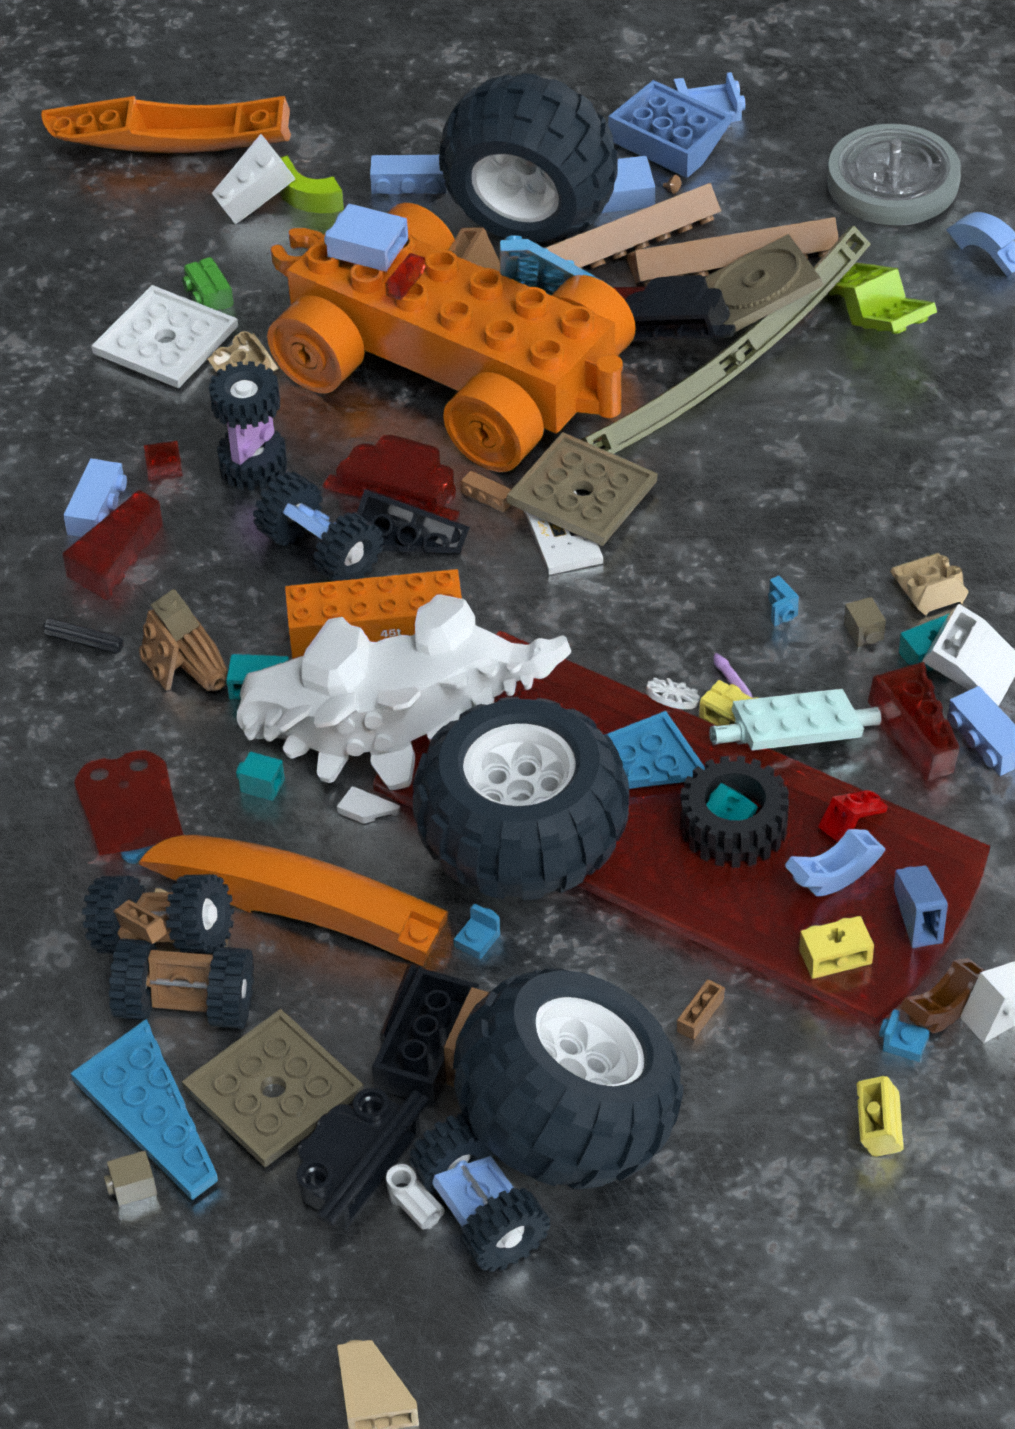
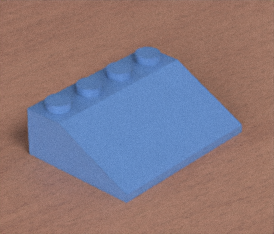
[608,80,732,178]

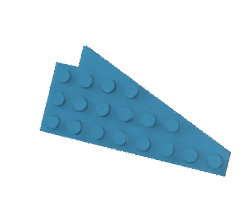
[500,236,603,295]

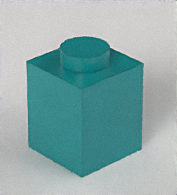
[236,751,285,801]

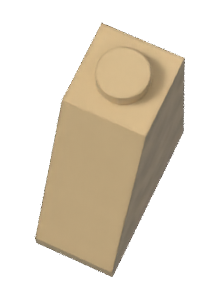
[337,1340,419,1429]

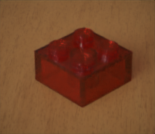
[144,441,183,481]

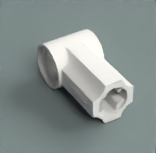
[386,1164,444,1230]

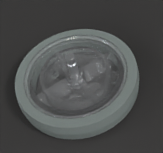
[827,124,961,225]

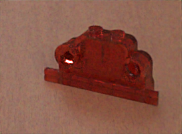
[323,435,460,521]

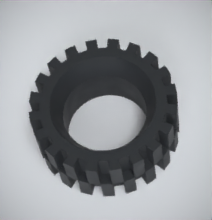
[680,756,789,868]

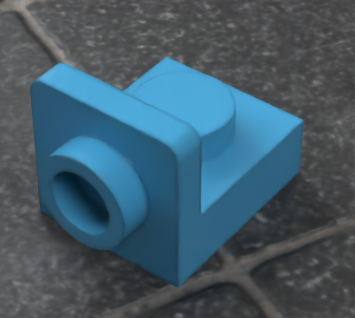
[768,575,799,626]
[453,904,500,960]
[879,1009,930,1062]

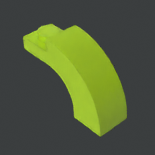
[279,155,344,213]

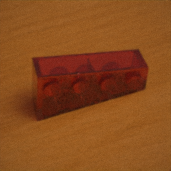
[62,490,163,601]
[867,662,960,781]

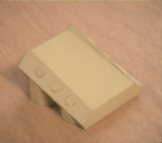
[207,331,280,372]
[890,553,969,616]

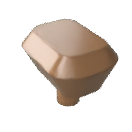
[663,175,682,194]

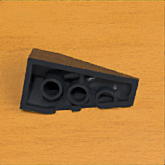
[357,489,470,553]

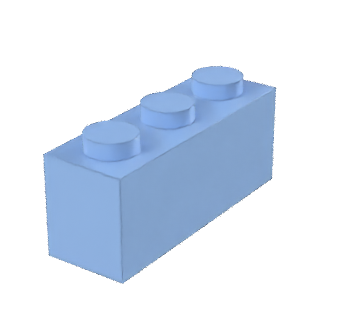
[370,155,447,194]
[63,458,127,540]
[947,686,1015,776]

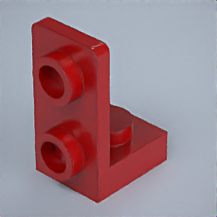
[818,790,888,842]

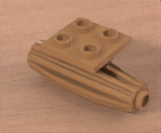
[139,609,228,691]

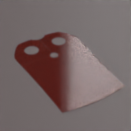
[74,750,184,855]

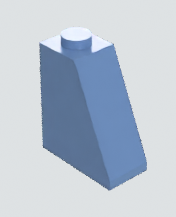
[894,865,948,948]

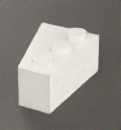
[212,134,295,225]
[960,961,1015,1044]

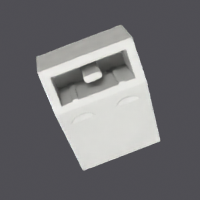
[922,604,1015,706]

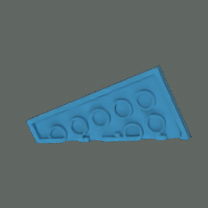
[605,711,705,789]
[71,1019,218,1200]

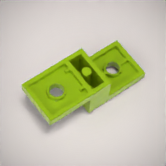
[828,262,937,334]

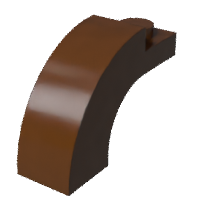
[900,958,986,1034]

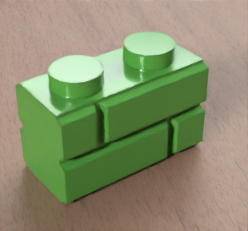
[182,257,234,311]

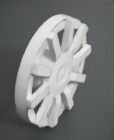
[645,678,700,709]

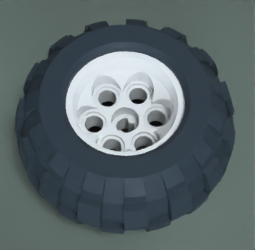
[439,73,618,244]
[413,697,629,900]
[453,968,684,1189]

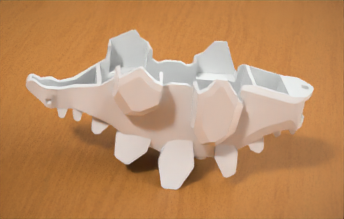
[237,594,571,790]

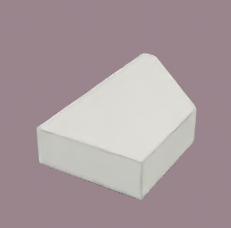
[337,786,401,824]

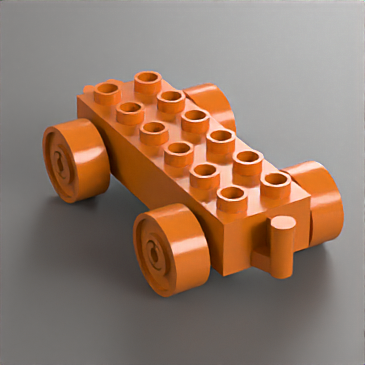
[267,203,636,472]

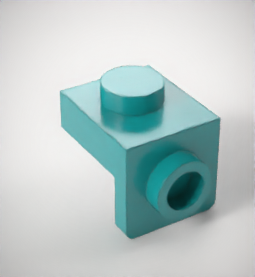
[706,783,758,820]

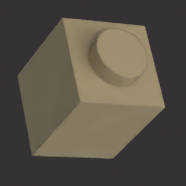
[151,589,200,642]
[844,597,886,647]
[104,1151,157,1206]

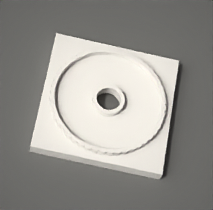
[92,285,238,388]

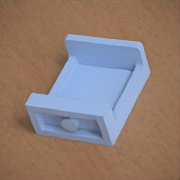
[674,72,745,122]

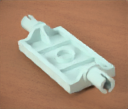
[709,689,881,750]

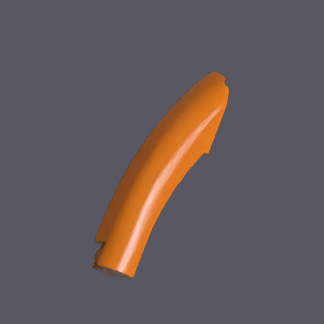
[41,96,291,153]
[139,835,449,966]

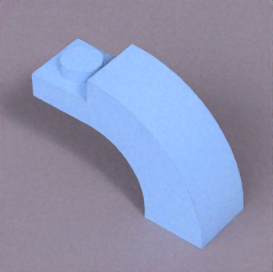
[946,212,1015,277]
[785,829,886,896]

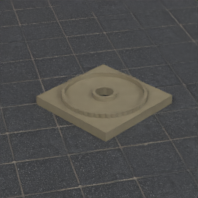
[705,234,824,332]
[507,432,658,546]
[182,1009,364,1168]

